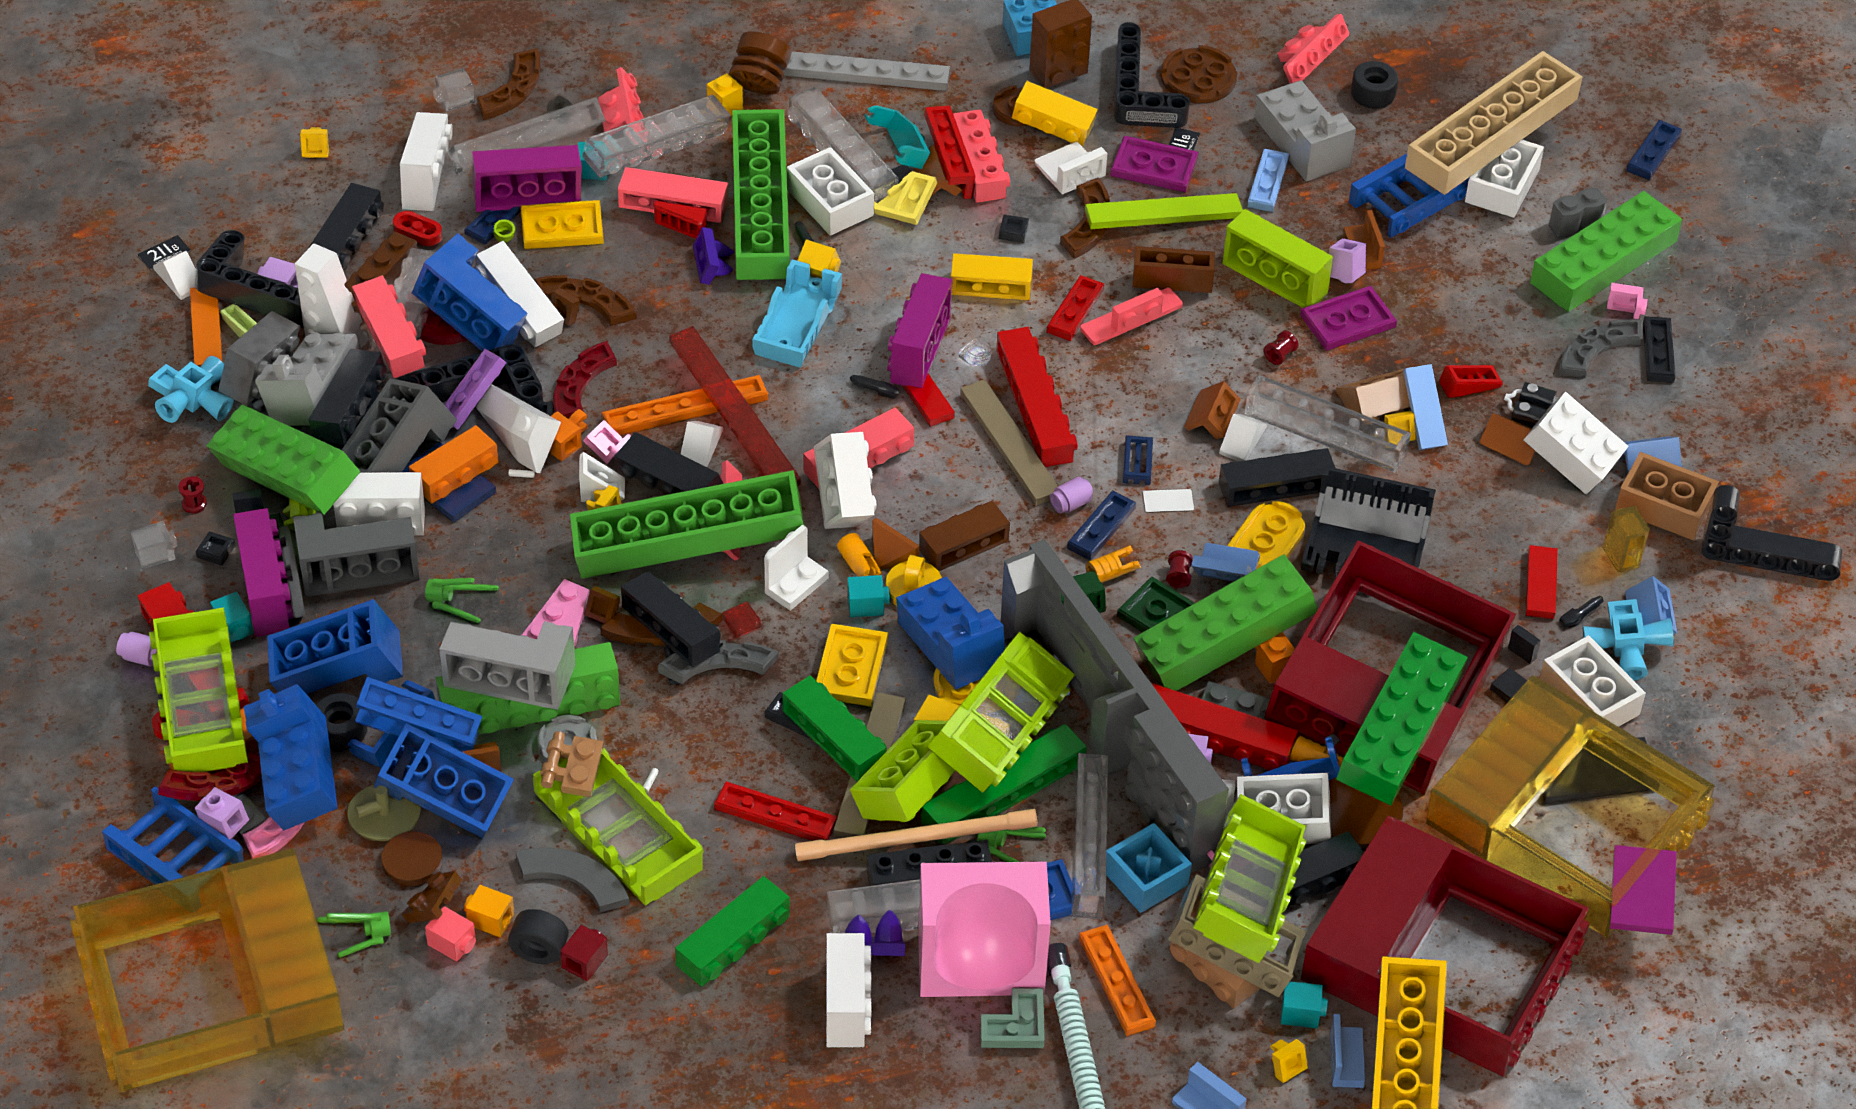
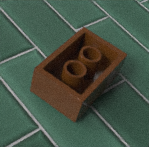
[1029,0,1092,88]

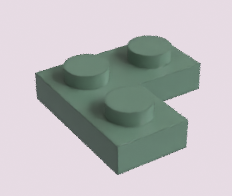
[981,988,1044,1048]

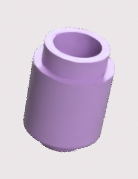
[1050,477,1093,514]
[116,632,157,667]

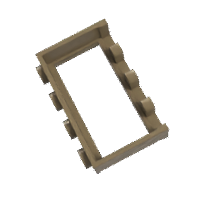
[1168,874,1306,997]

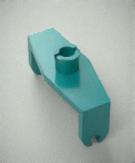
[864,105,930,169]

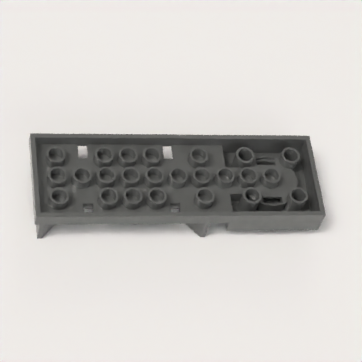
[1001,539,1228,874]

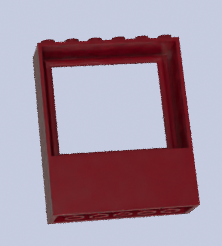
[1264,540,1516,795]
[1300,815,1590,1077]

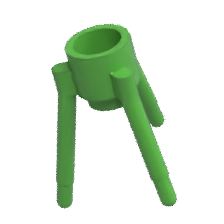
[425,578,499,623]
[977,827,1046,862]
[316,911,391,958]

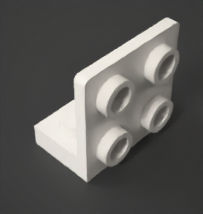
[1035,142,1107,194]
[764,525,829,611]

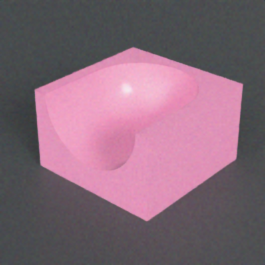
[918,862,1050,997]

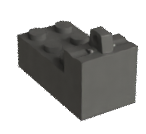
[342,378,457,473]
[293,513,420,597]

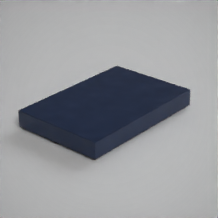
[402,442,496,522]

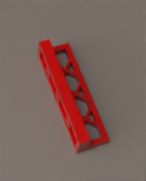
[924,105,976,199]

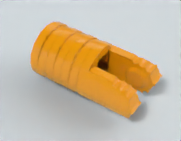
[837,533,881,577]
[1085,546,1141,583]
[1290,736,1344,767]

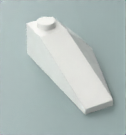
[476,384,561,473]

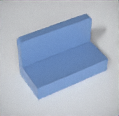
[1623,436,1682,475]
[1191,543,1260,582]
[1625,576,1677,635]
[1330,1014,1365,1088]
[1172,1062,1247,1109]

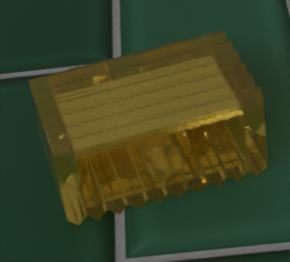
[1603,506,1650,573]

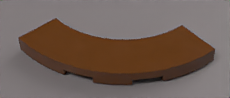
[477,48,541,120]
[1060,177,1110,259]
[534,275,637,326]
[600,602,723,646]

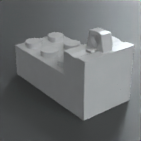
[1254,80,1356,182]
[255,332,361,426]
[439,621,576,710]

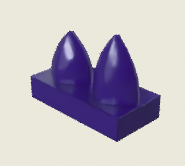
[693,227,734,285]
[845,909,905,956]

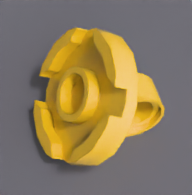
[886,555,942,606]

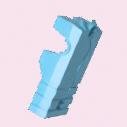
[752,260,842,368]

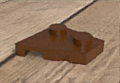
[401,871,462,923]

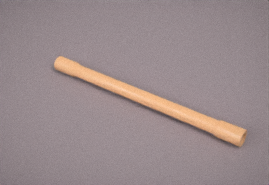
[795,809,1038,861]

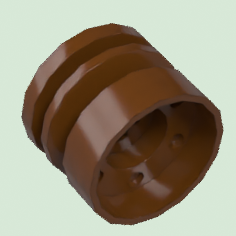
[729,31,792,95]

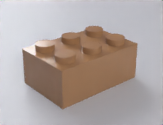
[1615,452,1719,541]

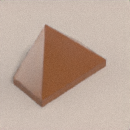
[872,518,919,569]

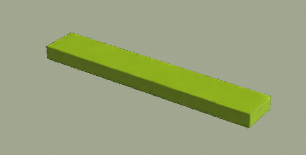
[1085,193,1243,229]

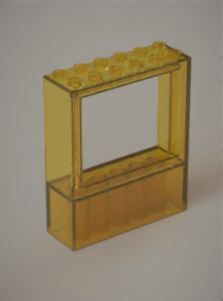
[1426,675,1715,938]
[70,848,344,1092]

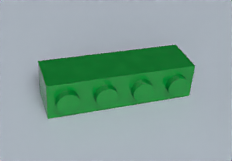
[783,675,887,782]
[675,876,790,987]

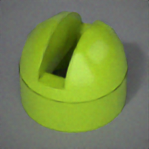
[493,219,515,243]

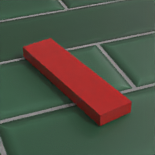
[714,781,837,841]

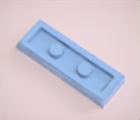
[1247,149,1289,212]
[1403,364,1448,450]

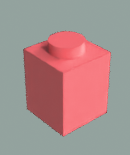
[425,906,476,962]

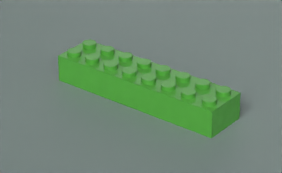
[732,109,790,280]
[570,470,804,579]

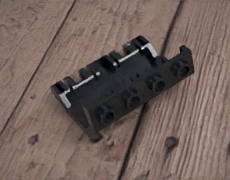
[1300,466,1436,577]

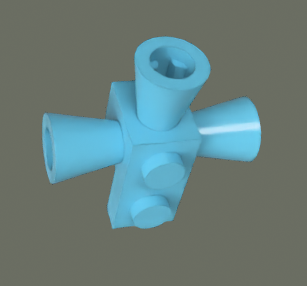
[148,356,234,423]
[1582,599,1674,681]

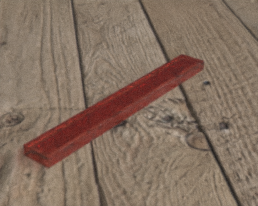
[669,326,801,486]

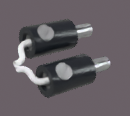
[1504,382,1558,427]

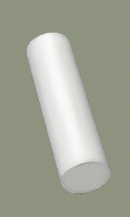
[509,469,535,478]
[643,768,659,793]

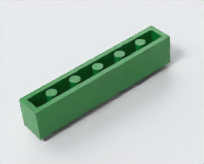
[921,724,1087,844]

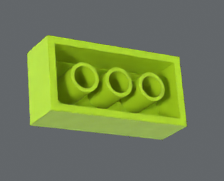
[1222,209,1333,308]
[850,720,956,822]

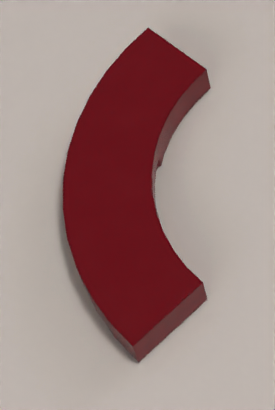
[553,341,617,419]
[158,750,262,801]

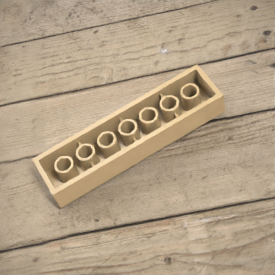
[1405,51,1583,195]

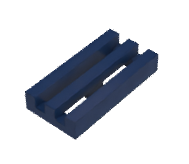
[1123,435,1153,485]

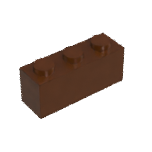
[1132,246,1215,293]
[919,500,1010,571]

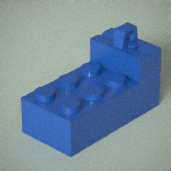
[412,233,528,352]
[896,577,1005,690]
[267,599,403,694]
[244,684,338,831]
[373,723,514,838]

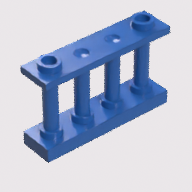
[1349,153,1470,238]
[355,677,482,752]
[102,786,245,912]

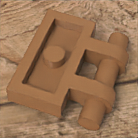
[540,731,604,798]

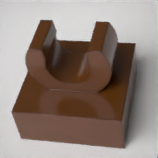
[551,288,582,326]
[584,586,621,624]

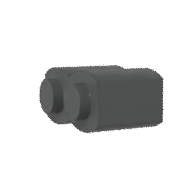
[1549,188,1607,238]

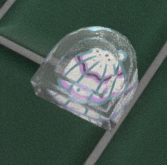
[959,337,992,367]

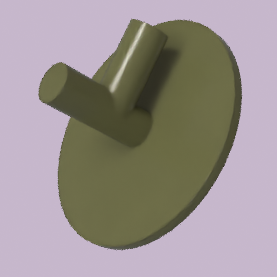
[347,785,420,841]

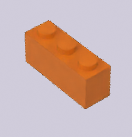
[409,425,499,504]

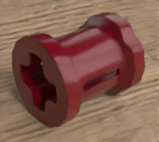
[1263,330,1299,365]
[178,476,207,514]
[1166,550,1193,588]

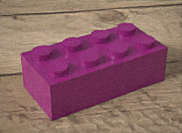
[472,145,582,212]
[887,273,952,388]
[233,508,294,637]

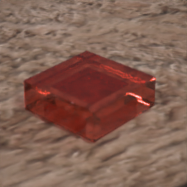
[722,601,762,638]

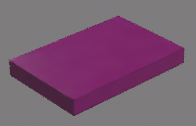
[1110,136,1199,193]
[1300,286,1397,351]
[1610,845,1677,935]

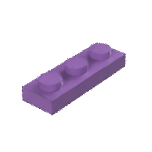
[445,349,506,429]

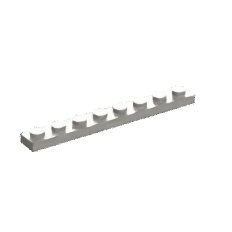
[782,52,950,91]

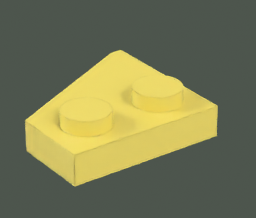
[874,171,937,225]

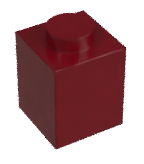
[561,925,608,982]

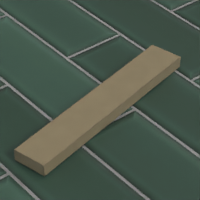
[960,379,1058,506]
[834,692,906,838]

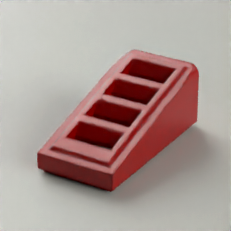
[654,201,707,239]
[1439,365,1503,398]

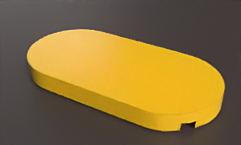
[1227,501,1305,569]

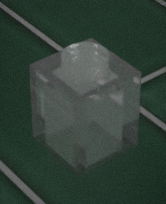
[433,68,475,112]
[130,521,178,570]

